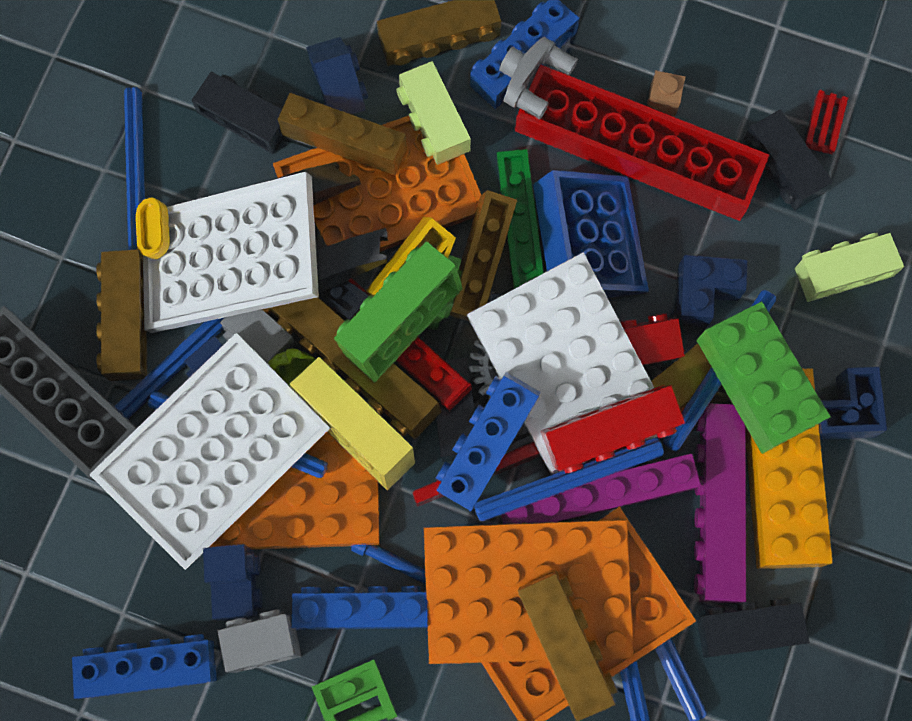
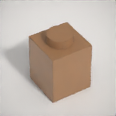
[646,71,685,117]

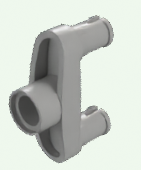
[499,37,578,120]

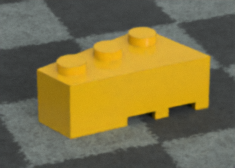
[366,217,456,295]

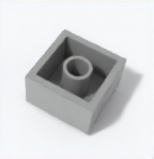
[218,610,302,673]

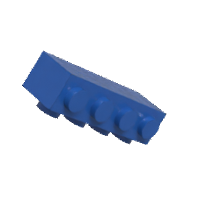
[470,0,580,109]
[435,372,540,511]
[292,586,428,630]
[72,634,217,699]

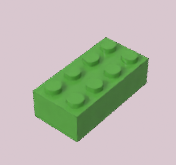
[334,241,463,383]
[696,301,830,454]

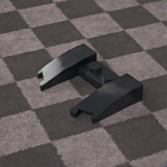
[277,162,388,293]

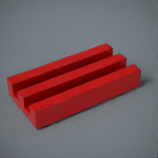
[804,90,848,155]

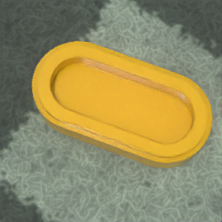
[136,198,170,259]

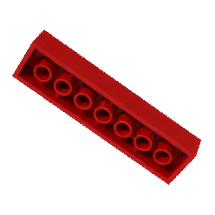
[515,64,769,221]

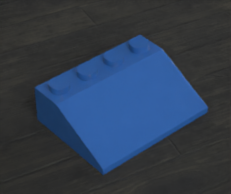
[533,170,649,298]

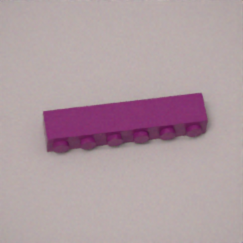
[694,403,746,604]
[501,454,701,524]

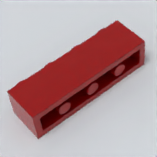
[620,313,685,365]
[541,385,685,474]

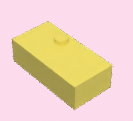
[290,357,415,491]

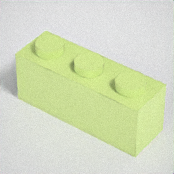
[396,61,471,165]
[795,233,904,302]

